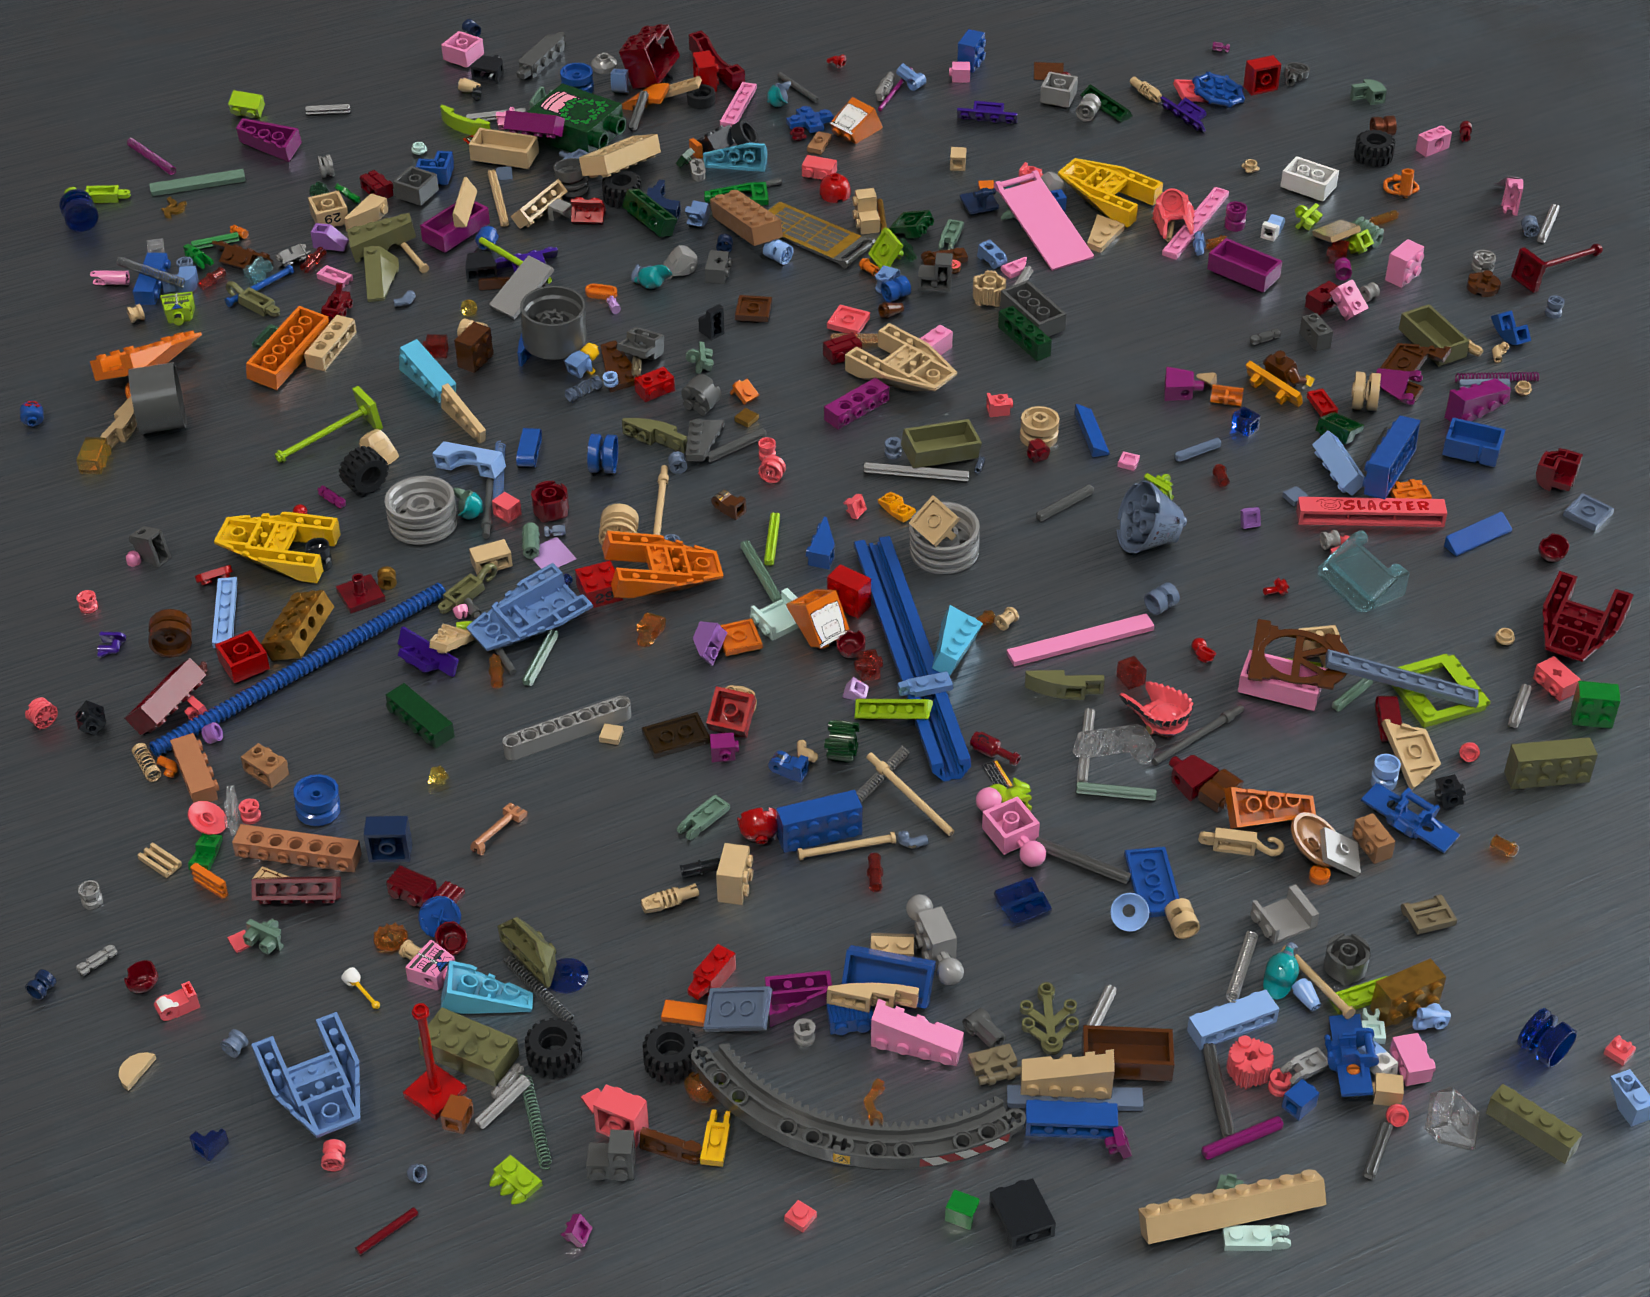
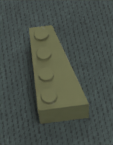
[347,213,416,263]

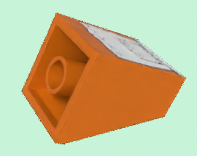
[830,97,883,144]
[786,589,850,649]

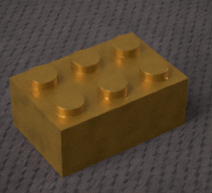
[1370,958,1446,1027]

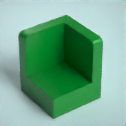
[945,1189,980,1230]

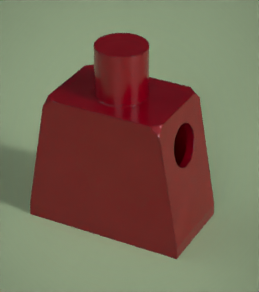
[1169,755,1219,802]

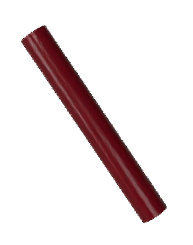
[355,1207,419,1256]

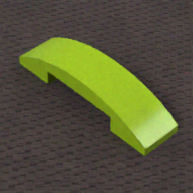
[440,105,491,136]

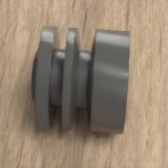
[553,158,589,197]

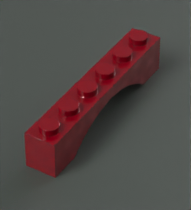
[689,30,745,90]

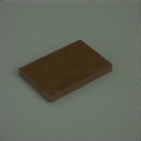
[642,712,710,759]

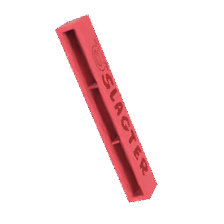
[1296,497,1447,527]

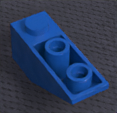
[806,516,835,570]

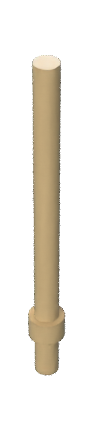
[653,465,669,535]
[866,752,955,836]

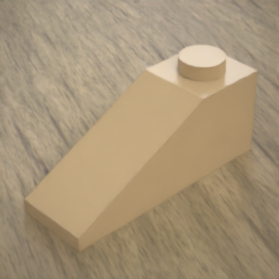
[344,194,389,231]

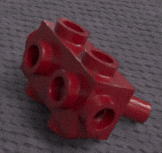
[321,283,353,323]

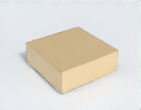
[599,723,624,745]

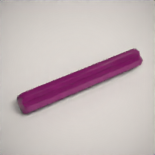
[1201,1116,1284,1159]

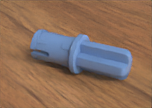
[1193,231,1206,256]

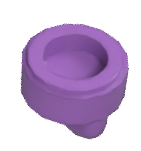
[201,722,223,744]

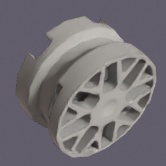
[317,154,335,178]
[1471,250,1496,272]

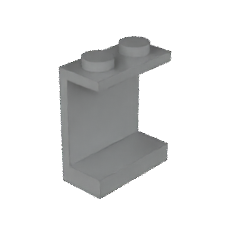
[1250,884,1319,944]

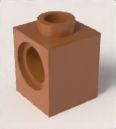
[440,1094,474,1134]

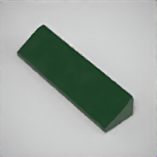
[1080,84,1133,122]

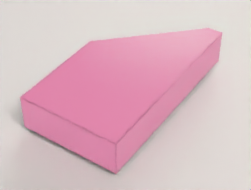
[1001,257,1027,279]

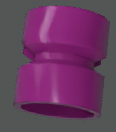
[1224,201,1247,232]

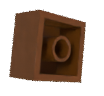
[454,322,494,373]

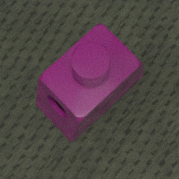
[1164,367,1204,401]

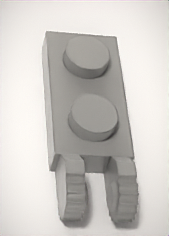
[1280,1047,1329,1085]

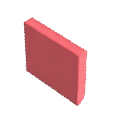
[227,930,251,953]
[581,1088,601,1114]

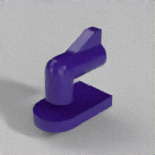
[97,631,126,658]

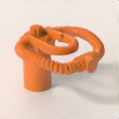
[1383,168,1420,198]

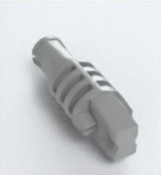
[875,72,896,101]

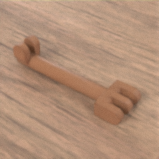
[470,803,528,856]

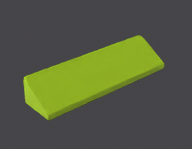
[855,699,933,719]

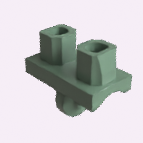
[685,342,714,374]
[243,919,284,955]

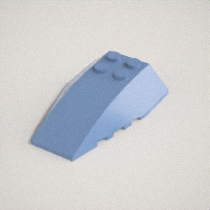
[467,563,593,651]

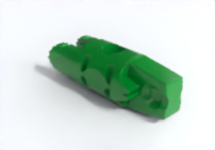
[183,244,214,270]

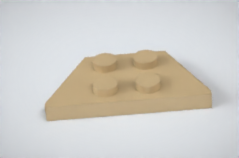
[1381,719,1441,790]

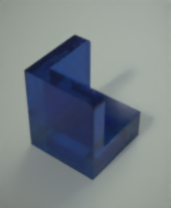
[189,1129,229,1161]

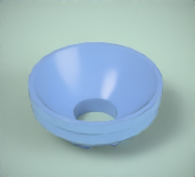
[1110,892,1149,932]

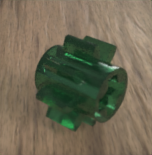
[309,182,329,196]

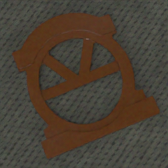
[1248,619,1350,690]

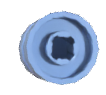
[763,239,793,265]
[1370,754,1401,791]

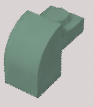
[1350,79,1387,105]

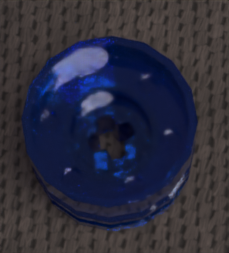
[59,189,99,232]
[1517,1008,1578,1068]

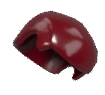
[1538,533,1570,562]
[837,630,866,659]
[435,921,468,956]
[124,960,159,994]

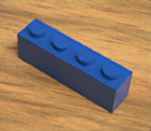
[133,253,171,305]
[1025,1099,1118,1139]

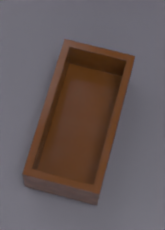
[1082,1025,1175,1081]

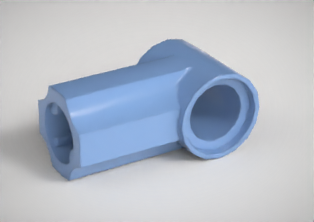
[896,63,927,91]

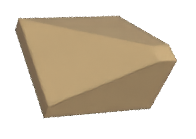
[1196,372,1217,387]

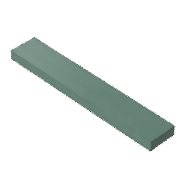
[149,169,246,197]

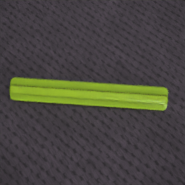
[764,512,780,566]

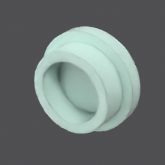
[411,142,427,155]

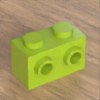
[228,90,265,119]

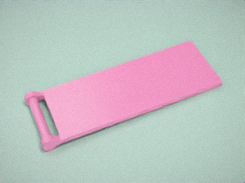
[994,170,1094,271]

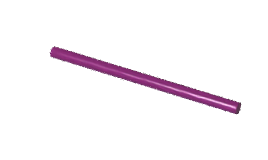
[878,68,913,111]

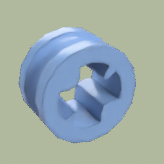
[603,371,619,388]

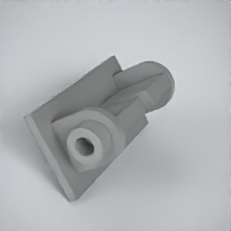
[275,243,311,268]

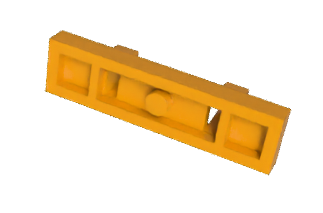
[1245,361,1303,408]

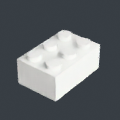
[1280,156,1339,201]

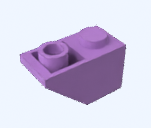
[311,223,349,252]
[693,621,727,666]

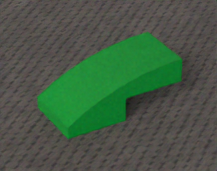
[188,833,223,871]

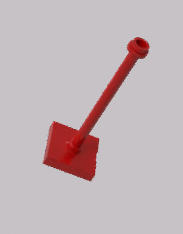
[403,1003,467,1120]

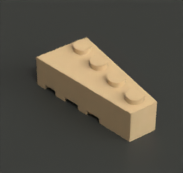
[1021,1049,1114,1099]

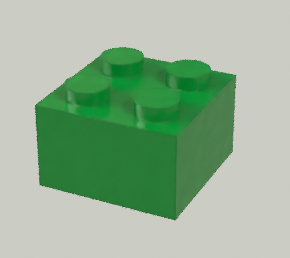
[1570,681,1621,729]

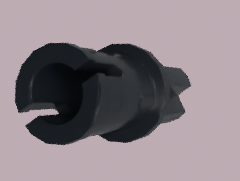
[680,858,720,878]

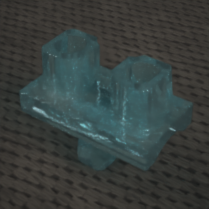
[243,256,273,286]

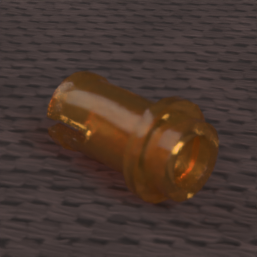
[1206,235,1227,249]
[976,610,996,628]
[1490,834,1519,857]

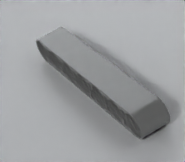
[502,696,631,760]

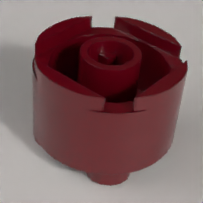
[531,481,569,523]

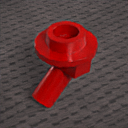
[827,54,847,68]
[1263,577,1290,596]

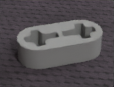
[690,159,706,181]

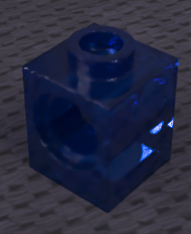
[1231,406,1261,437]

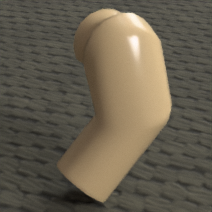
[1492,342,1509,363]
[797,740,818,763]

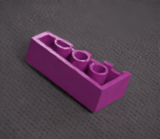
[1444,378,1511,422]

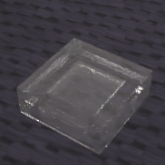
[147,238,165,253]

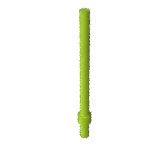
[479,237,552,284]

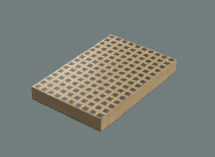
[1312,220,1361,243]

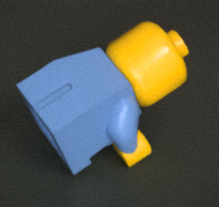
[564,343,599,379]

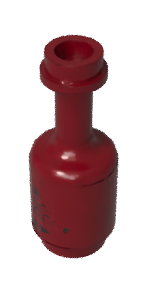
[970,731,1021,766]

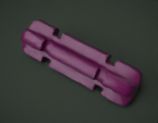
[317,485,346,509]

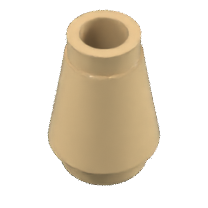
[458,78,481,93]

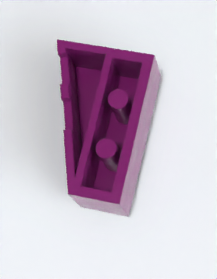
[765,970,832,1028]

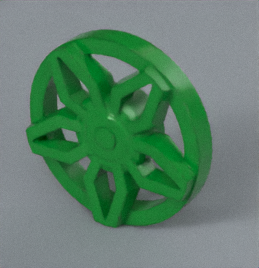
[334,184,361,204]

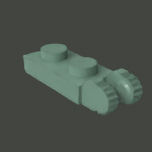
[938,219,964,250]
[677,795,730,841]

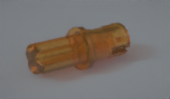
[488,654,504,688]

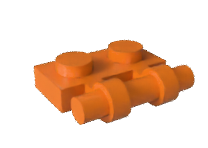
[1390,479,1432,499]

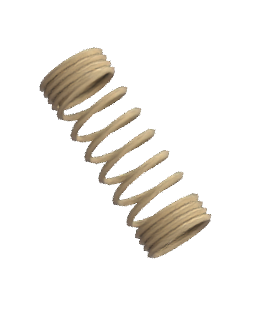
[131,743,162,782]

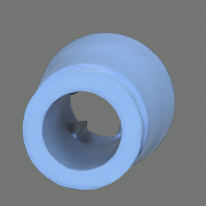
[1292,978,1322,1012]

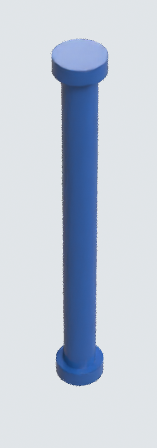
[225,265,294,307]

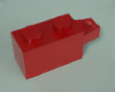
[687,944,736,1000]

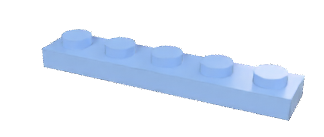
[212,577,238,648]

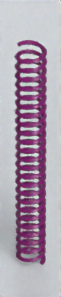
[127,138,176,175]
[1455,371,1539,383]

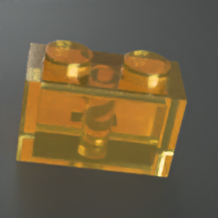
[76,437,111,474]

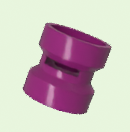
[1334,258,1352,281]

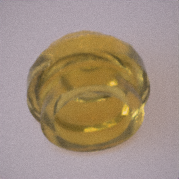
[461,299,477,316]
[427,765,449,785]

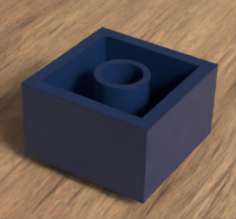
[364,816,412,863]

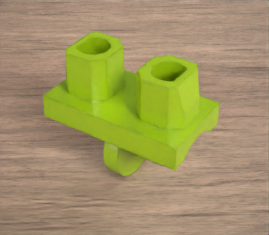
[1295,203,1323,231]
[1144,473,1174,500]

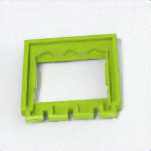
[1392,653,1491,728]

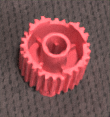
[1226,1035,1274,1089]

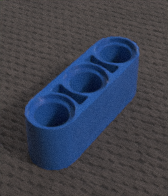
[516,428,542,467]

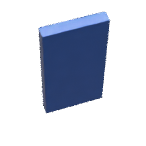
[1124,847,1180,918]

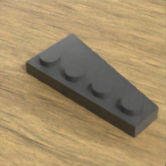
[686,419,725,461]

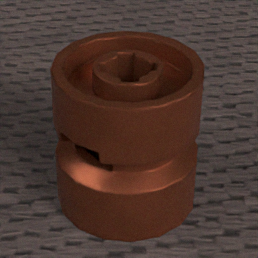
[1370,115,1397,136]

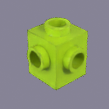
[1345,229,1374,254]

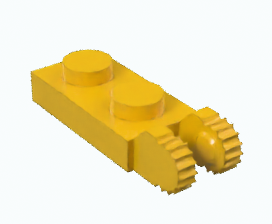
[700,1109,731,1167]

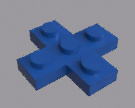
[786,106,834,133]

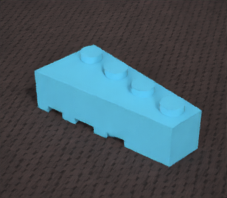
[399,339,457,403]
[932,605,983,676]

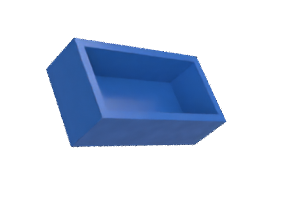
[776,790,863,853]
[842,945,936,1009]

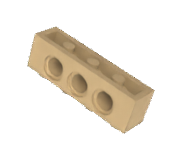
[304,315,357,371]

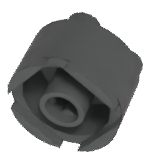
[681,374,722,416]
[1323,933,1370,986]

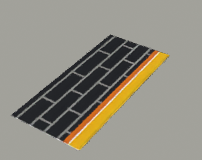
[982,761,1013,788]

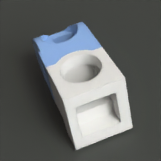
[1260,214,1285,242]
[1357,1041,1399,1075]

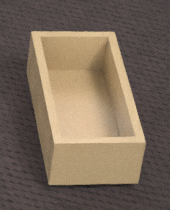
[469,128,539,169]

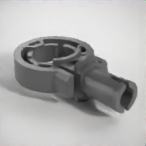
[1284,62,1310,87]

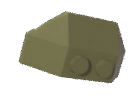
[497,917,557,988]

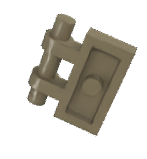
[968,1043,1021,1086]

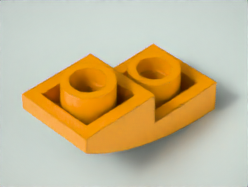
[878,492,916,523]

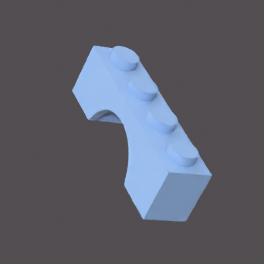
[432,441,506,479]

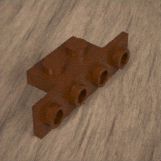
[212,240,274,271]

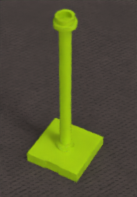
[274,386,383,463]

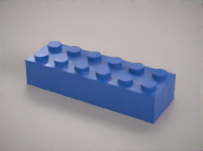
[1362,416,1420,499]

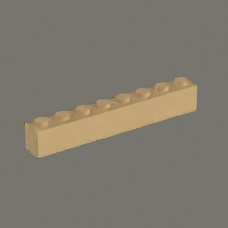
[1138,1170,1327,1244]

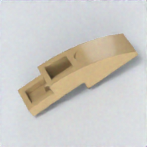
[100,396,137,452]

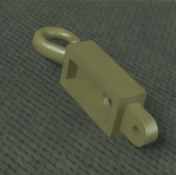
[226,281,280,317]
[438,563,497,614]

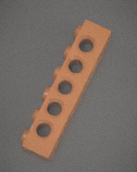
[232,824,362,872]

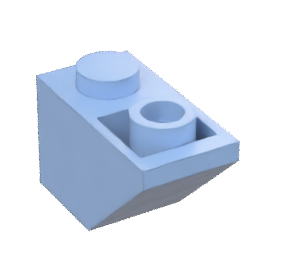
[1610,1069,1650,1127]

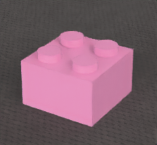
[441,31,484,67]
[1385,239,1424,288]

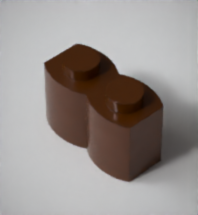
[1198,768,1244,813]

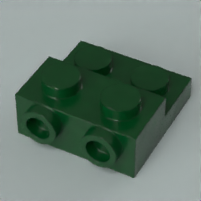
[889,210,934,239]
[1315,412,1365,445]

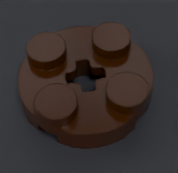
[1467,270,1501,297]

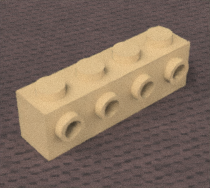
[510,179,568,229]

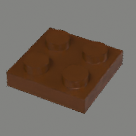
[735,295,772,322]

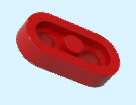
[195,565,233,586]

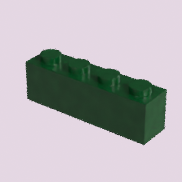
[385,683,455,748]

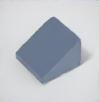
[495,166,513,180]

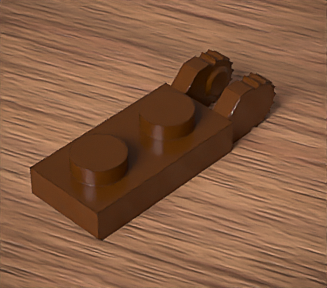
[921,248,968,266]
[639,1127,702,1165]

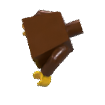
[1263,350,1315,388]

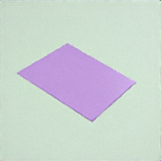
[533,537,577,569]

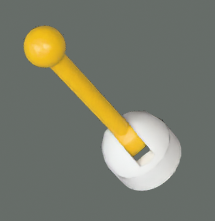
[341,967,380,1009]

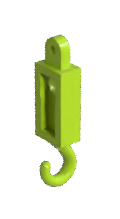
[64,185,131,203]

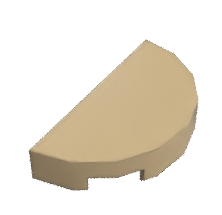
[119,1052,156,1091]

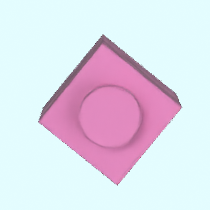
[949,62,970,83]

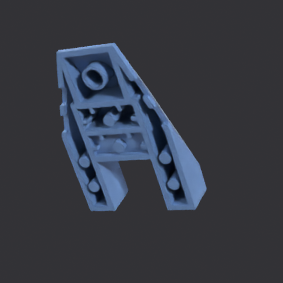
[251,1012,361,1138]

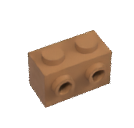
[241,743,289,788]
[1352,813,1396,864]

